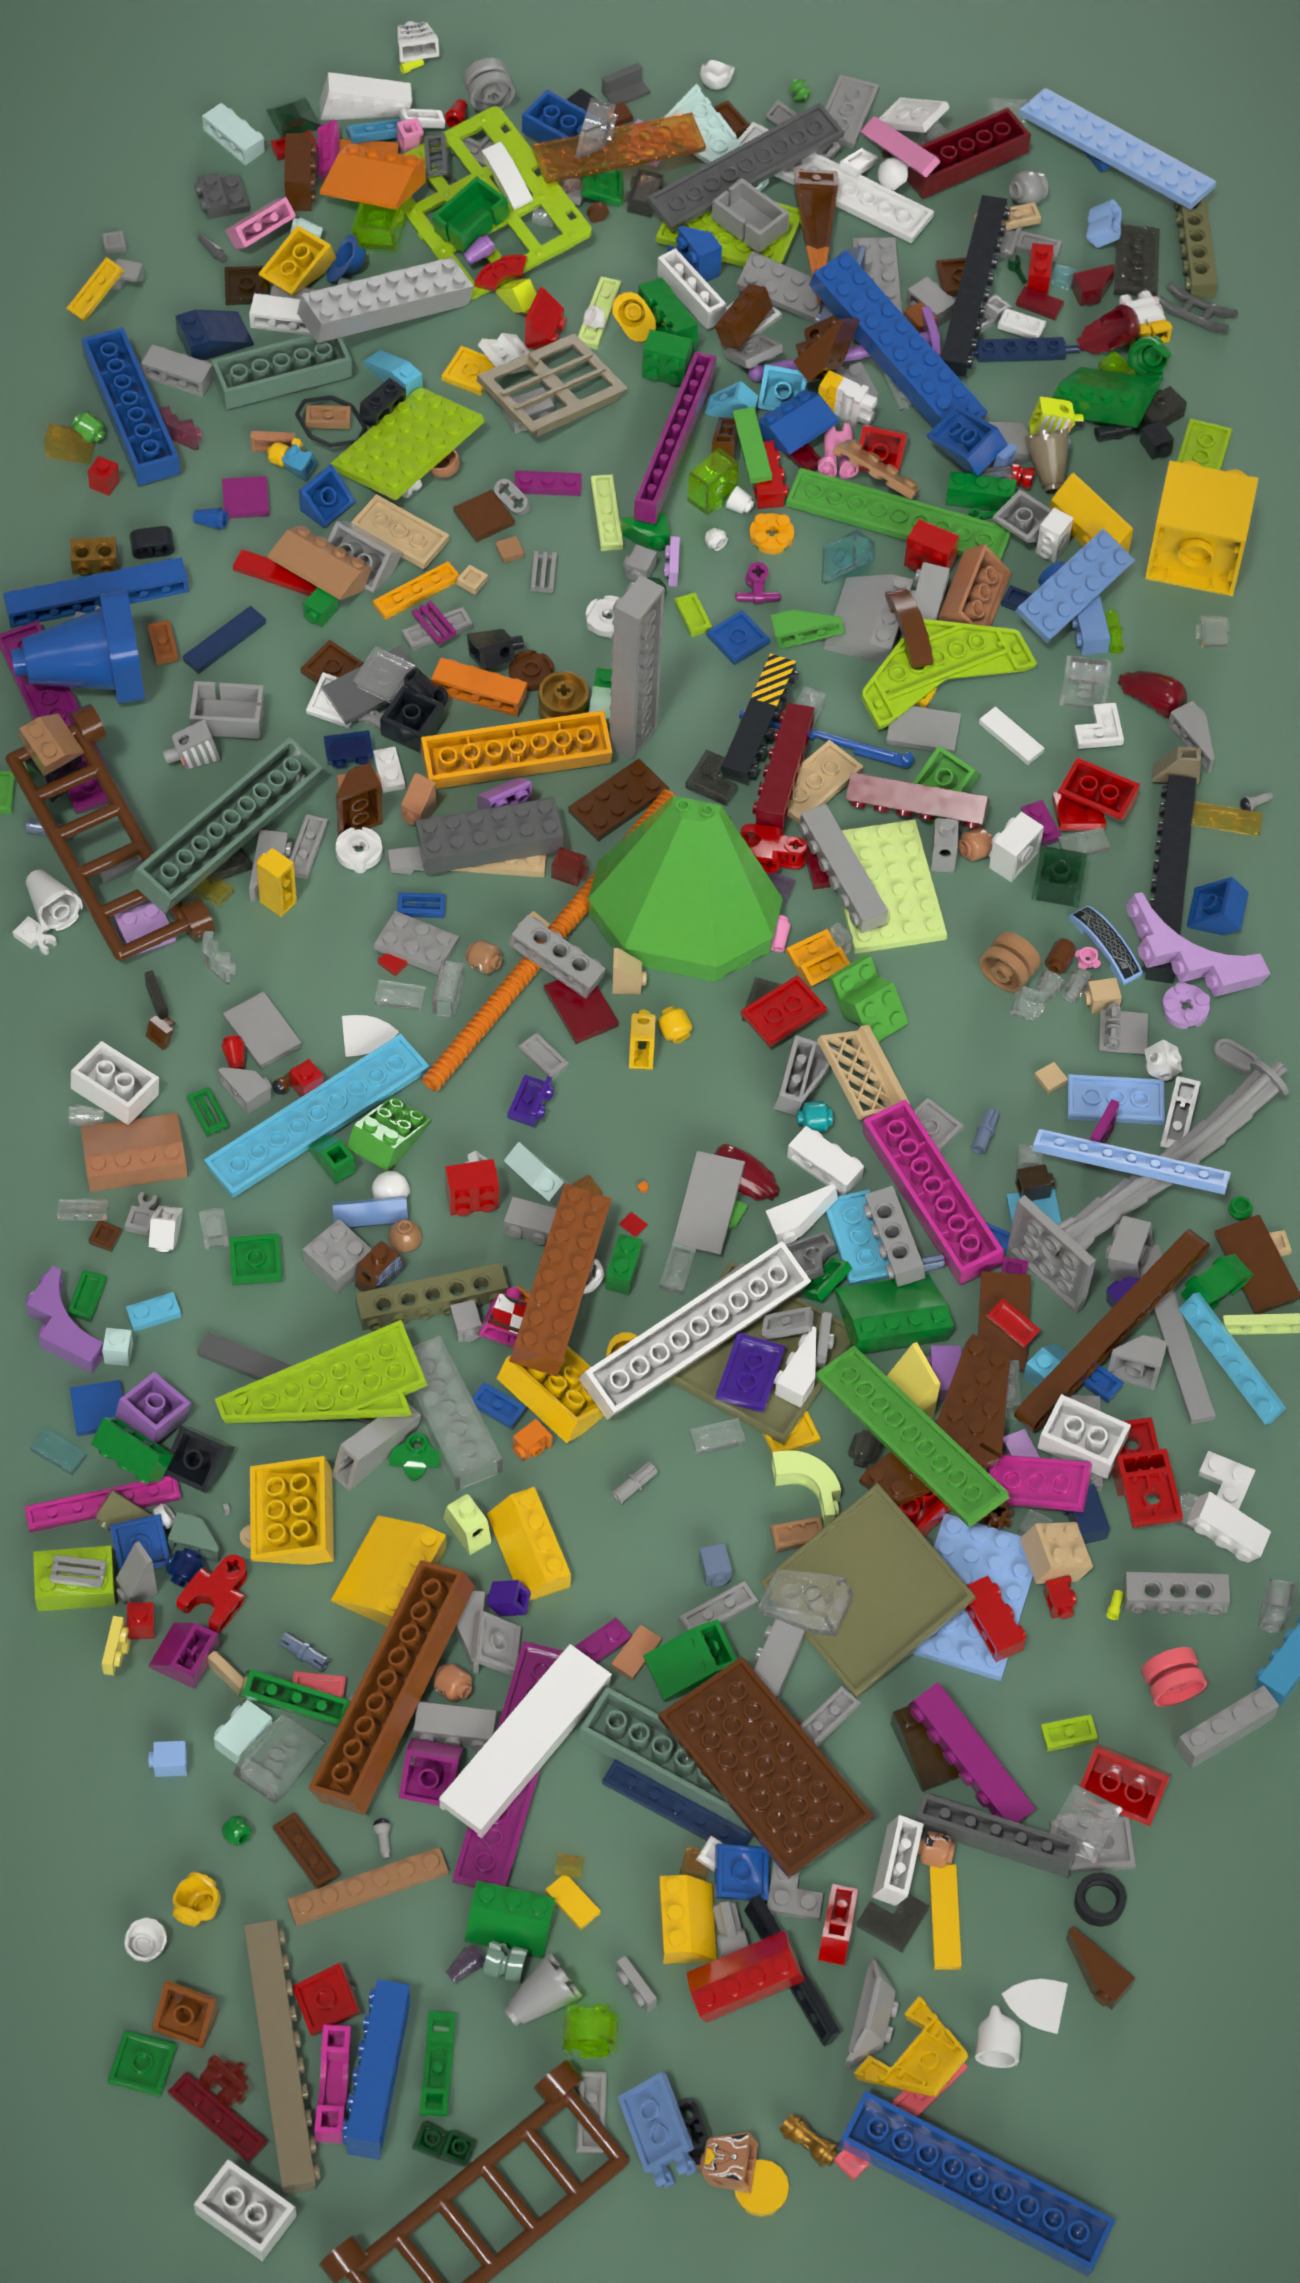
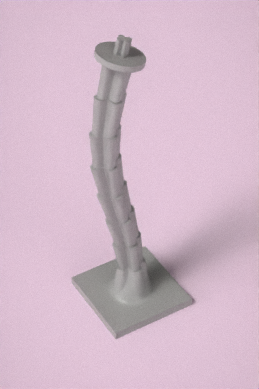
[1007,1059,1289,1314]

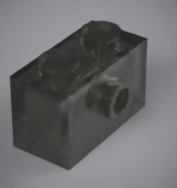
[1140,386,1187,427]

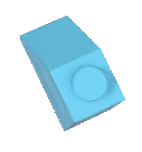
[705,381,758,418]
[1023,1343,1069,1387]

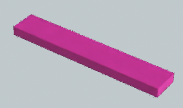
[24,1476,181,1533]

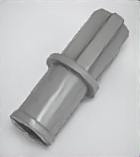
[611,1462,658,1504]

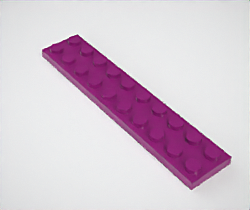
[0,621,110,814]
[452,1641,564,1888]

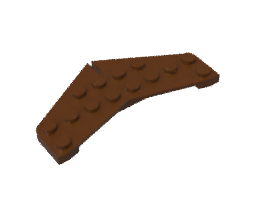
[859,1334,1010,1505]

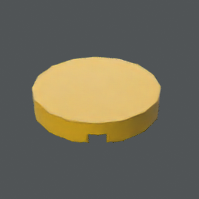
[734,2159,789,2217]

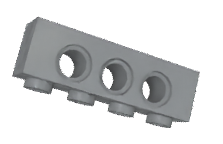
[509,915,606,999]
[863,1186,925,1287]
[1123,1572,1230,1615]

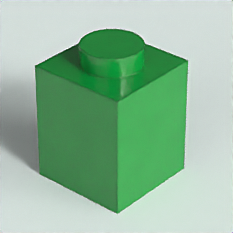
[303,587,338,628]

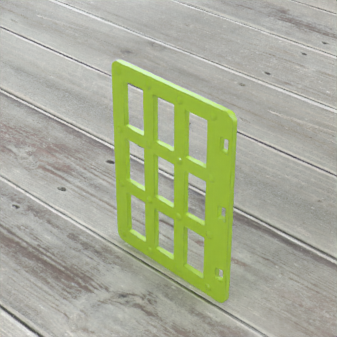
[399,106,592,300]

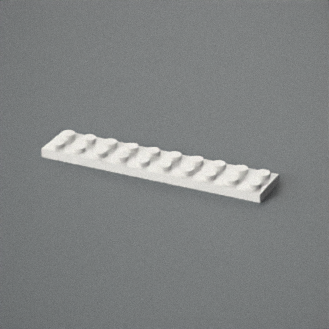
[738,122,934,244]

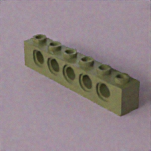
[1174,196,1218,299]
[355,1262,508,1331]

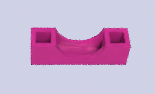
[315,2025,352,2143]

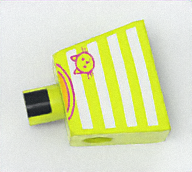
[1028,396,1084,435]

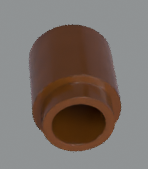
[1045,938,1075,974]

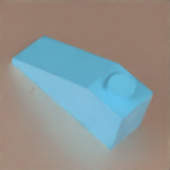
[363,350,423,397]

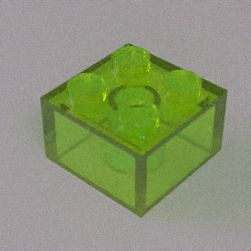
[352,203,406,251]
[687,448,739,516]

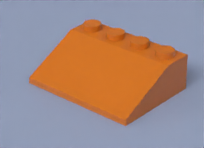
[320,143,426,210]

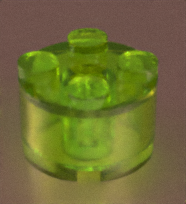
[562,2004,618,2058]

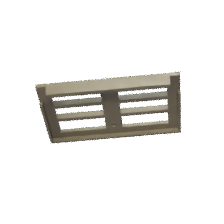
[476,333,628,437]

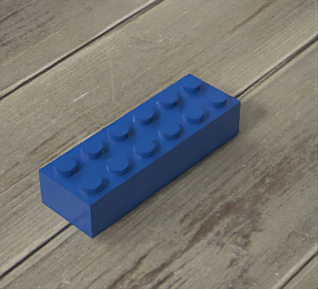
[342,1979,411,2160]

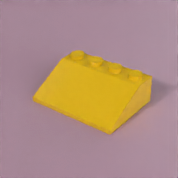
[497,1345,604,1443]
[250,1456,334,1565]
[331,1515,447,1627]

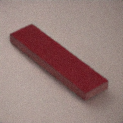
[167,2071,268,2164]

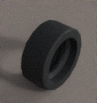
[1074,1872,1127,1927]

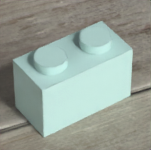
[214,1700,273,1766]

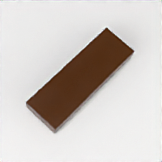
[272,1812,340,1889]

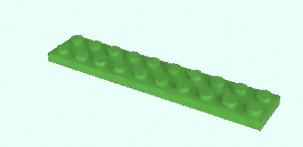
[786,468,1012,561]
[815,1346,1009,1527]

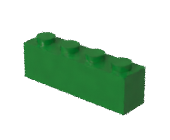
[238,1669,350,1728]

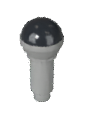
[1240,793,1273,812]
[372,1818,391,1859]

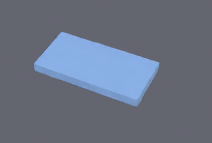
[1067,1074,1165,1125]

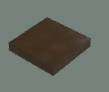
[225,266,269,305]

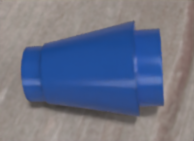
[193,508,228,530]

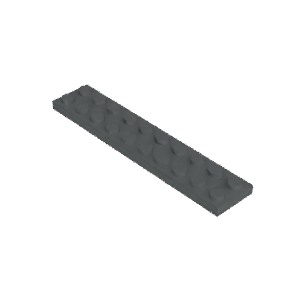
[647,102,845,231]

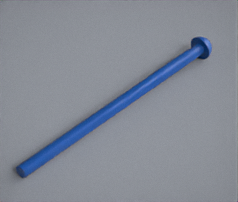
[739,709,914,769]

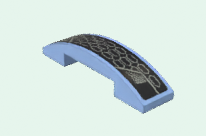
[1068,905,1143,985]

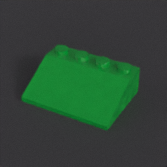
[1052,367,1162,428]
[834,1274,954,1353]

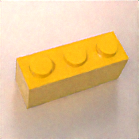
[256,848,297,917]

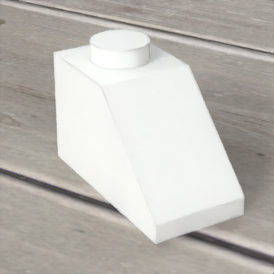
[149,1205,183,1252]

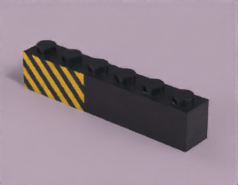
[721,653,799,785]

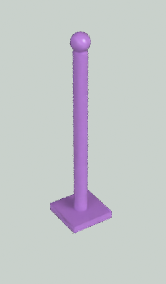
[748,306,941,382]

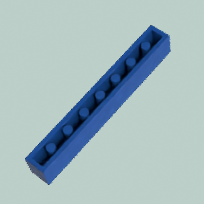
[3,557,189,628]

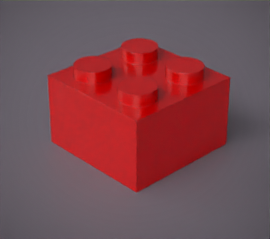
[904,519,959,572]
[445,1159,499,1216]

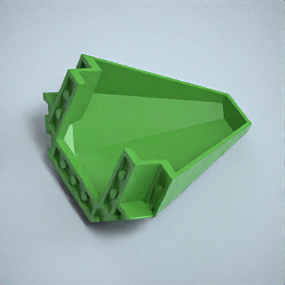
[588,795,783,982]

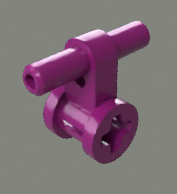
[735,562,781,604]

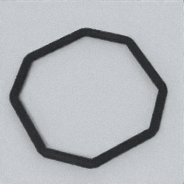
[295,395,367,447]

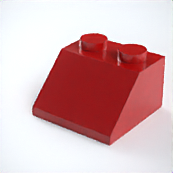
[525,287,567,350]
[859,424,909,473]

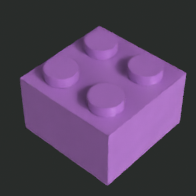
[115,1372,191,1443]

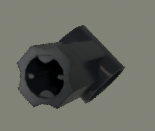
[403,668,448,706]

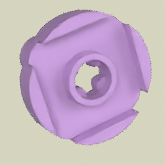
[1161,982,1210,1029]

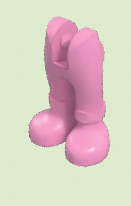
[818,423,859,479]

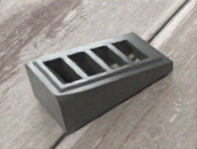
[424,133,448,178]

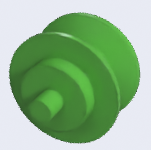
[788,78,812,102]

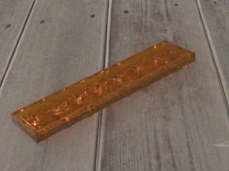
[532,112,706,184]

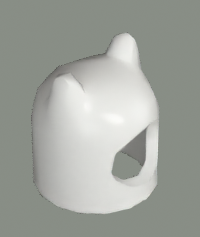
[975,2005,1021,2068]

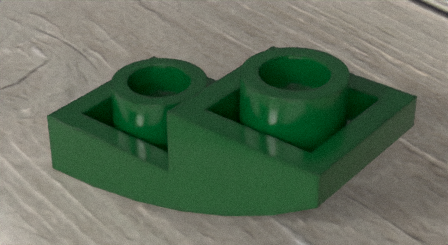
[411,2121,476,2167]

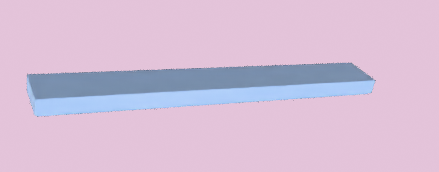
[1033,1129,1231,1194]

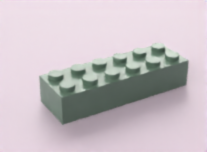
[211,334,352,410]

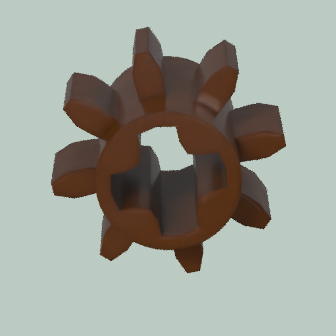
[981,1501,1013,1531]

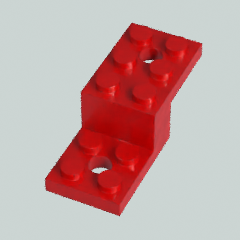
[1112,1417,1183,1528]

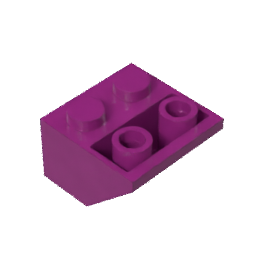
[148,1622,220,1689]

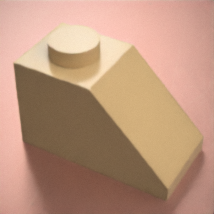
[612,948,646,995]

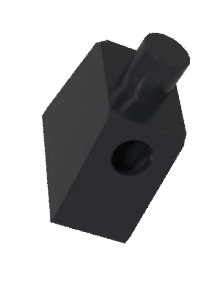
[467,629,524,669]

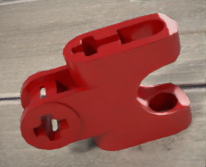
[740,824,807,874]
[176,1554,247,1634]

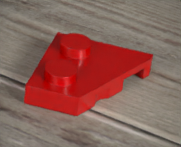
[1052,793,1106,831]

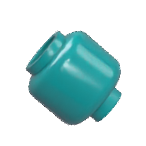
[797,1101,833,1133]

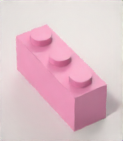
[225,197,296,249]

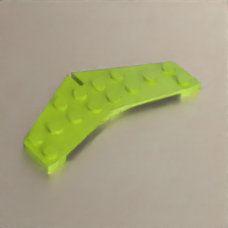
[861,619,1037,730]

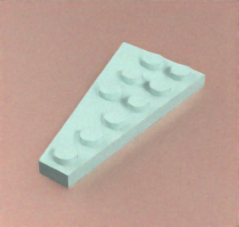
[657,84,769,192]

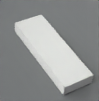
[979,707,1045,765]

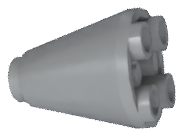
[504,1952,583,2026]

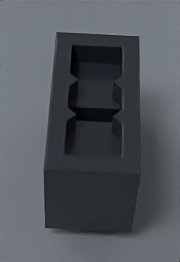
[359,378,406,428]

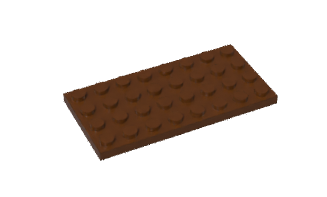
[658,1657,873,1879]

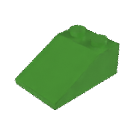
[913,745,981,826]

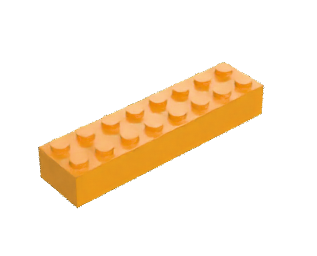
[420,710,612,789]

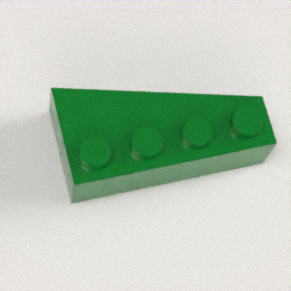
[638,277,699,355]

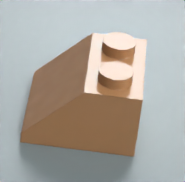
[18,713,84,776]

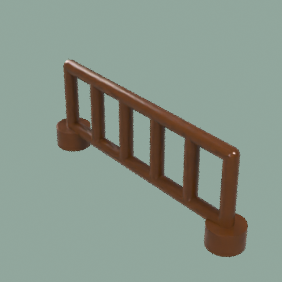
[5,704,215,961]
[319,2060,629,2283]

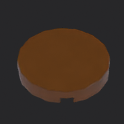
[509,650,554,692]

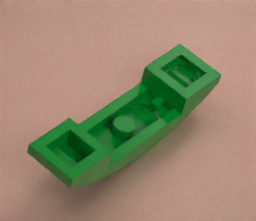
[419,2011,456,2117]

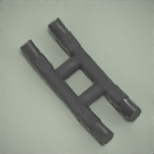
[1159,282,1238,333]

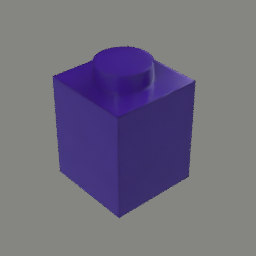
[487,1580,531,1616]

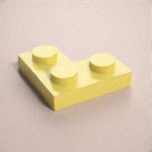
[102,1616,131,1676]

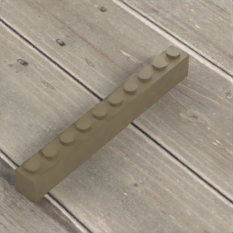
[244,1920,320,2195]

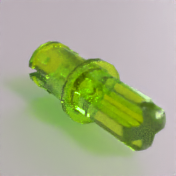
[1105,610,1124,654]

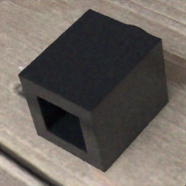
[1139,420,1174,460]

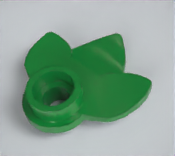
[389,1433,440,1481]

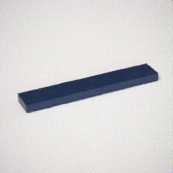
[602,1759,753,1846]

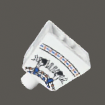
[398,21,439,62]

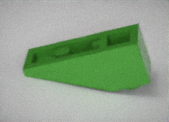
[771,610,845,649]

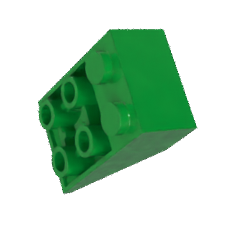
[643,1619,737,1701]

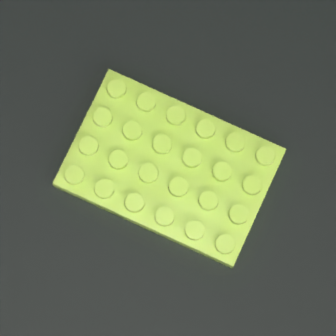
[842,819,947,954]

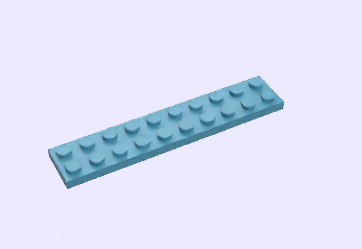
[204,1033,430,1198]

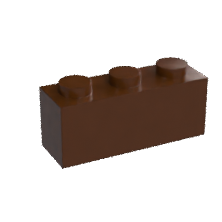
[714,284,773,349]

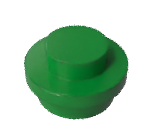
[1228,1196,1253,1220]

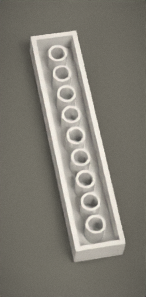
[579,1241,811,1420]

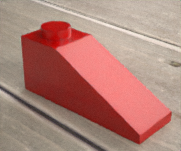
[818,1884,858,1966]

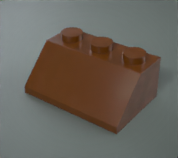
[336,763,383,837]

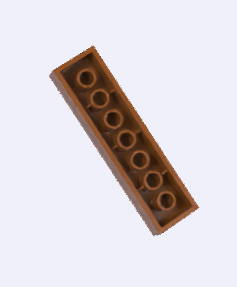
[509,1183,612,1376]

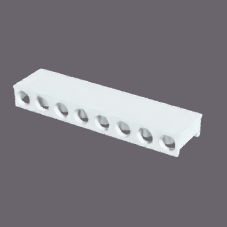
[439,1644,612,1839]

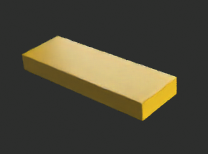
[67,257,124,322]

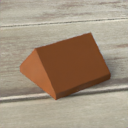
[152,1980,219,2048]

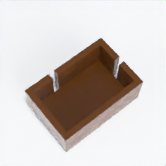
[284,133,317,211]

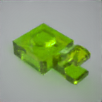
[1098,352,1135,375]

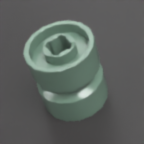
[483,1940,529,1984]

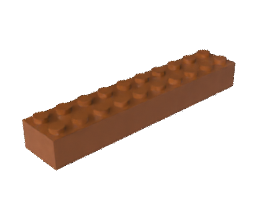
[308,1560,475,1815]

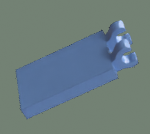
[618,2072,697,2188]

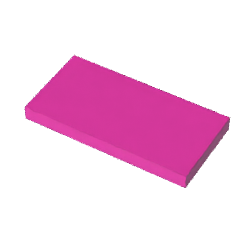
[989,1455,1092,1512]

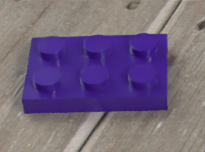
[716,1333,786,1413]

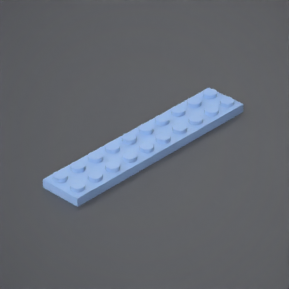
[1020,88,1216,210]

